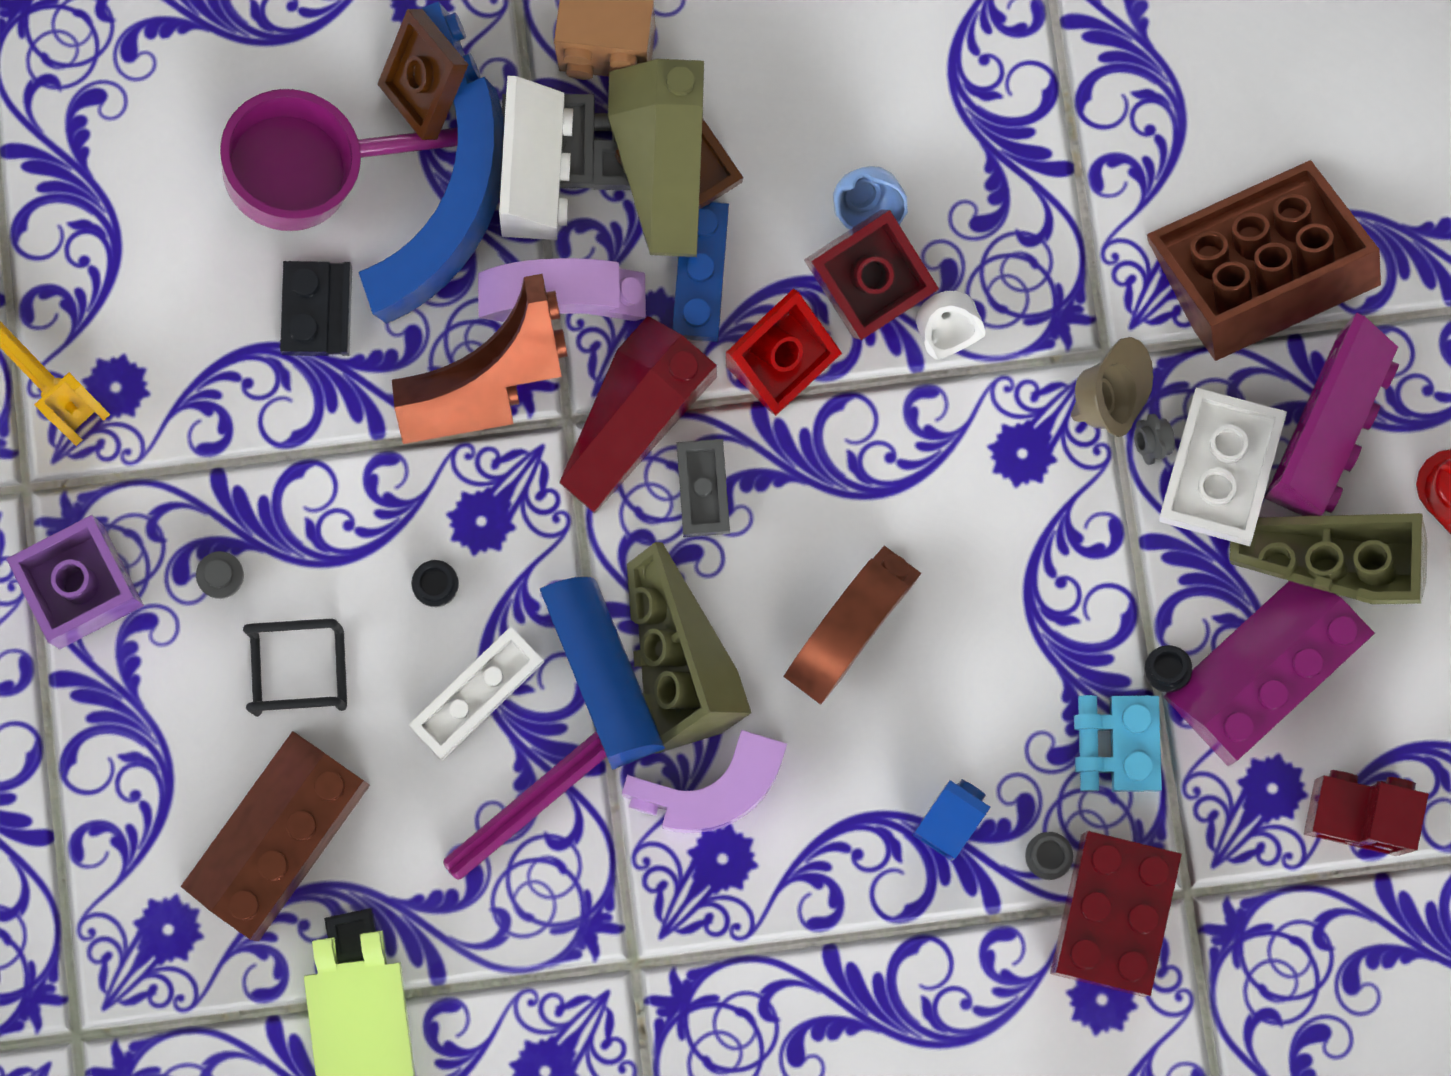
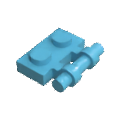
[1074,695,1162,792]

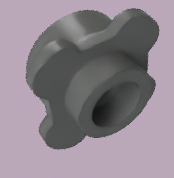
[1134,414,1175,465]

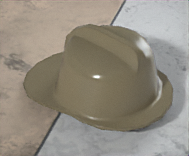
[1071,337,1154,437]

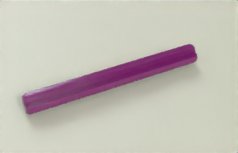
[443,731,607,880]

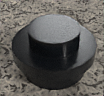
[411,560,459,607]
[1145,645,1192,693]

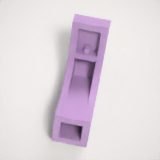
[478,258,646,322]
[622,730,787,833]

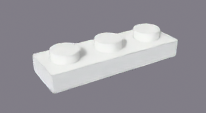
[408,627,544,760]

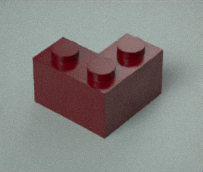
[1303,770,1429,856]

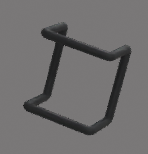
[243,619,347,717]

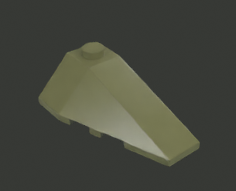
[608,59,704,257]
[1229,513,1427,604]
[627,542,751,754]

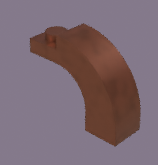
[783,545,922,705]

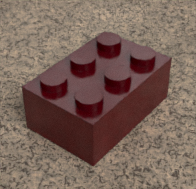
[1050,831,1182,997]

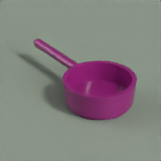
[220,89,458,231]

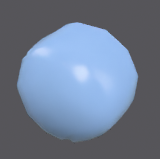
[833,166,908,229]

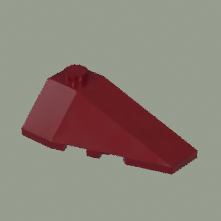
[559,316,717,514]

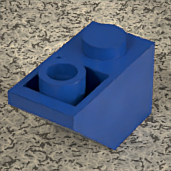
[912,779,991,861]

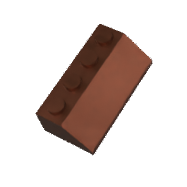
[180,731,370,942]

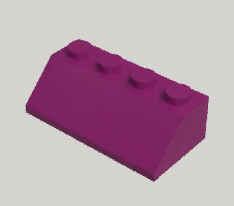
[1264,313,1399,516]
[1163,581,1375,766]

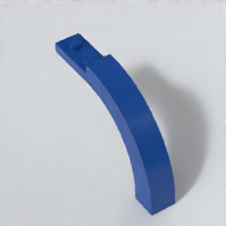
[358,1,504,324]

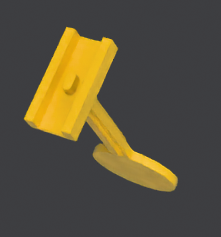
[0,321,110,446]

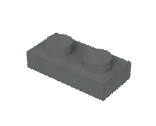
[676,439,730,537]

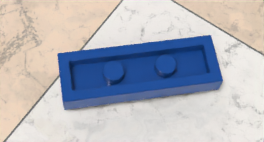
[672,202,729,342]

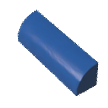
[539,577,665,770]

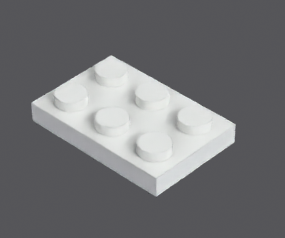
[1158,388,1287,546]

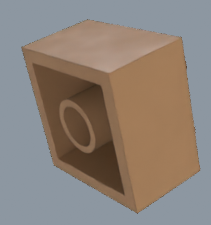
[554,0,656,80]

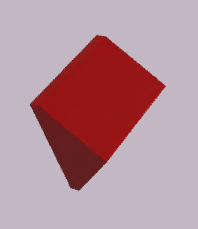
[726,288,842,416]

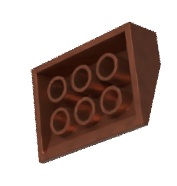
[1147,160,1381,361]

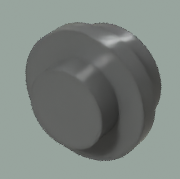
[196,551,244,599]
[1025,832,1073,880]

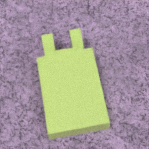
[304,930,415,1076]

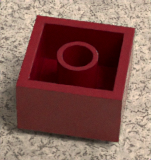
[804,209,939,340]

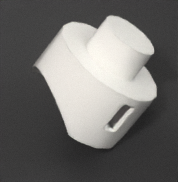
[916,291,985,360]

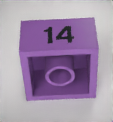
[6,515,144,649]

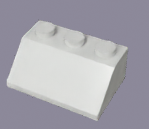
[499,76,573,240]

